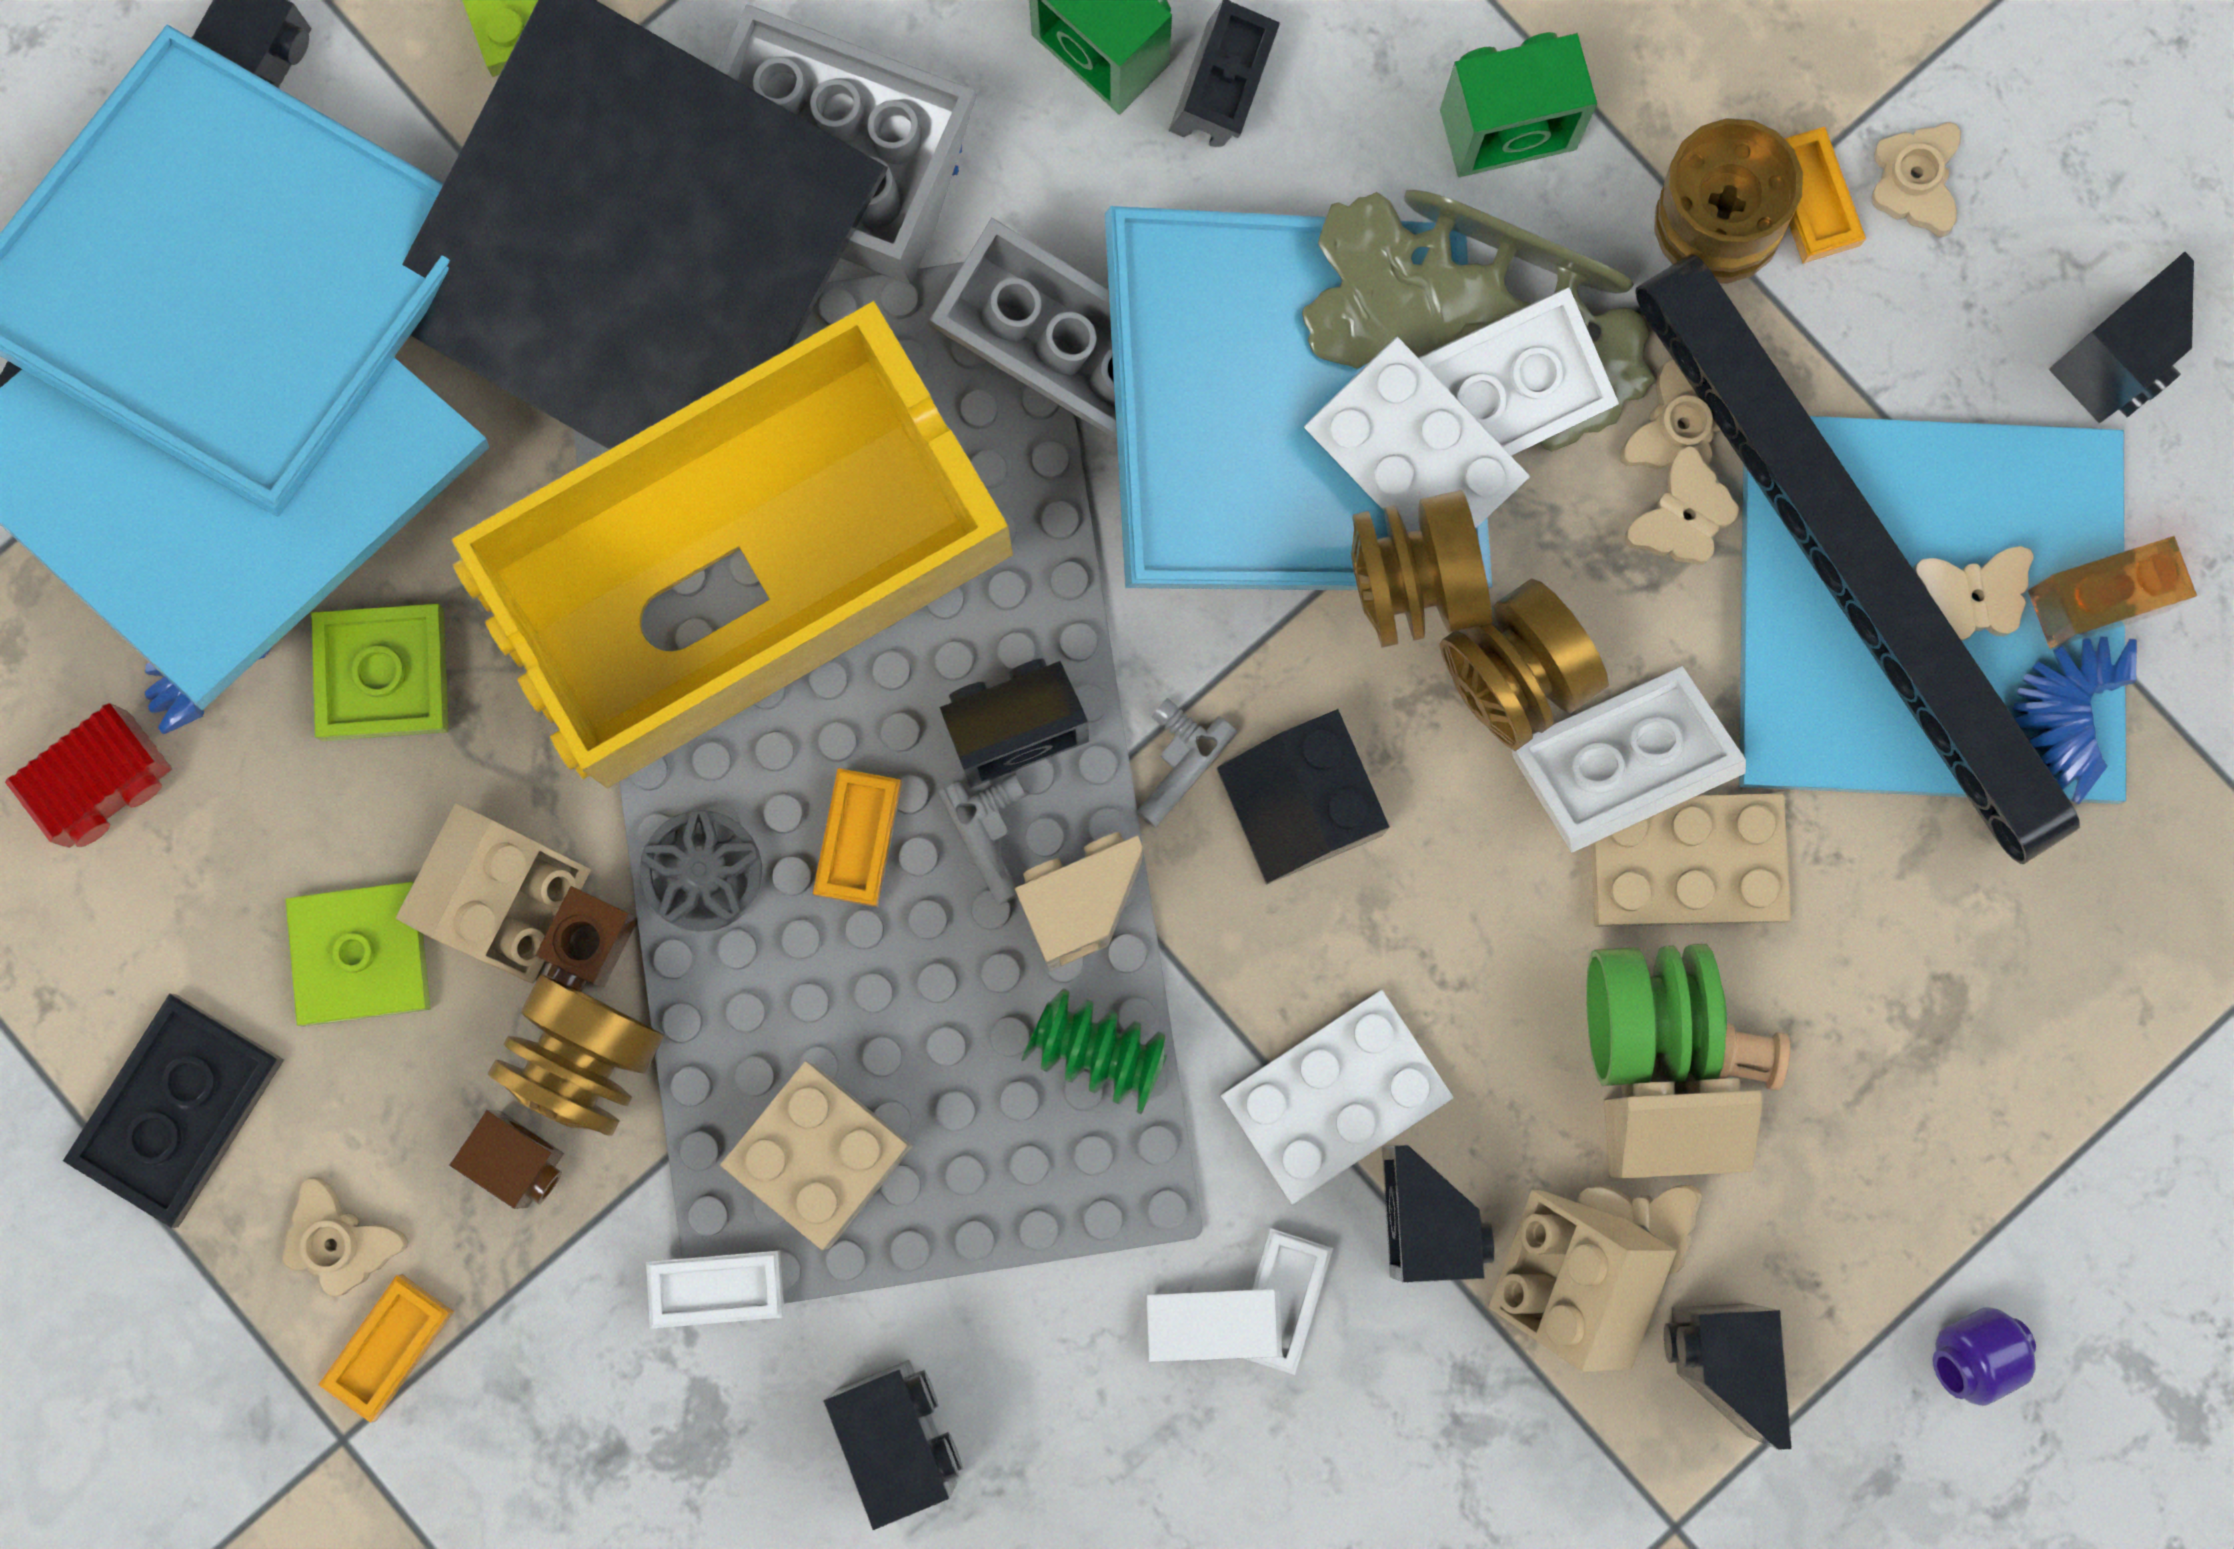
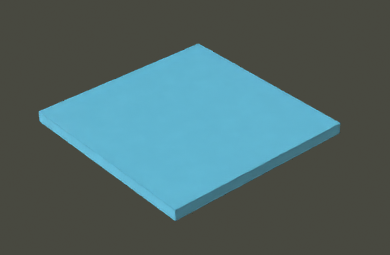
[0,24,450,517]
[1105,206,1493,590]
[0,357,490,710]
[1739,416,2126,804]

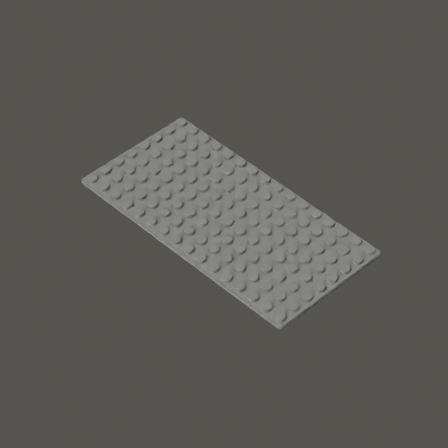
[573,262,1203,1304]

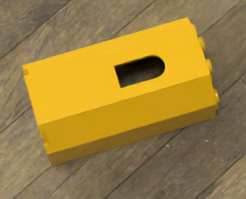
[451,301,1013,788]

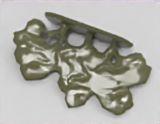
[1302,190,1656,452]

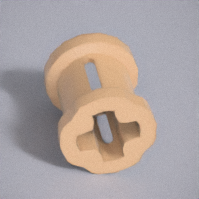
[1719,1023,1790,1090]

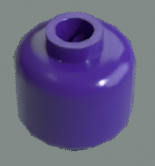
[1932,1307,2036,1406]

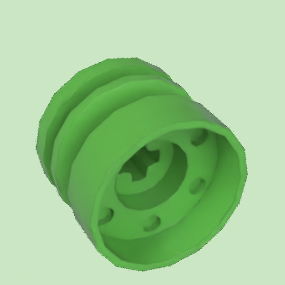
[1586,944,1727,1086]

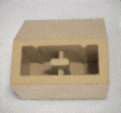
[395,803,591,984]
[1015,832,1143,972]
[1604,1078,1763,1178]
[1488,1190,1677,1372]

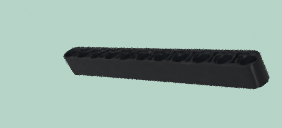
[1635,254,2080,864]

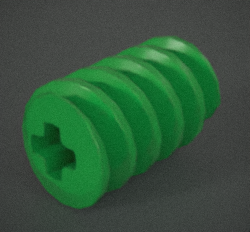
[1021,988,1167,1114]

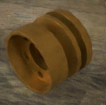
[1654,118,1803,284]
[1350,490,1492,648]
[1439,578,1609,751]
[488,974,664,1136]

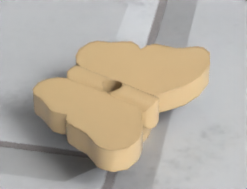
[1871,122,1961,237]
[1620,359,1721,470]
[1625,446,1739,565]
[1912,546,2034,641]
[282,1178,408,1297]
[1578,1185,1702,1275]

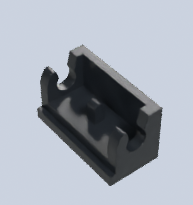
[1168,0,1280,147]

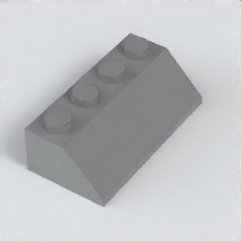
[928,217,1117,440]

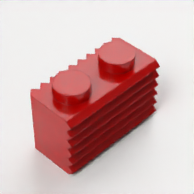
[5,703,172,848]

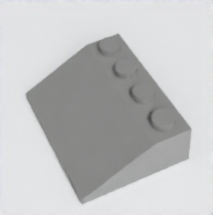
[717,4,977,285]

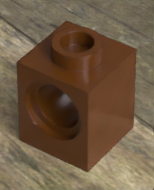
[535,886,638,992]
[449,1110,564,1209]

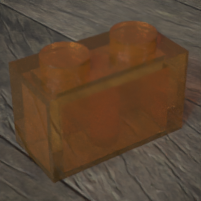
[2028,536,2197,649]

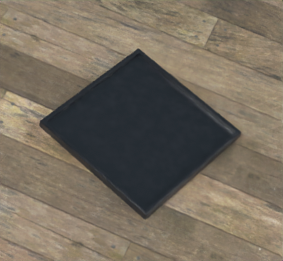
[402,0,888,450]

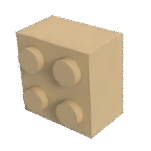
[720,1061,913,1251]

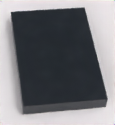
[63,993,284,1228]

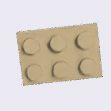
[1591,794,1791,927]

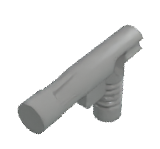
[1137,698,1237,828]
[938,773,1027,905]

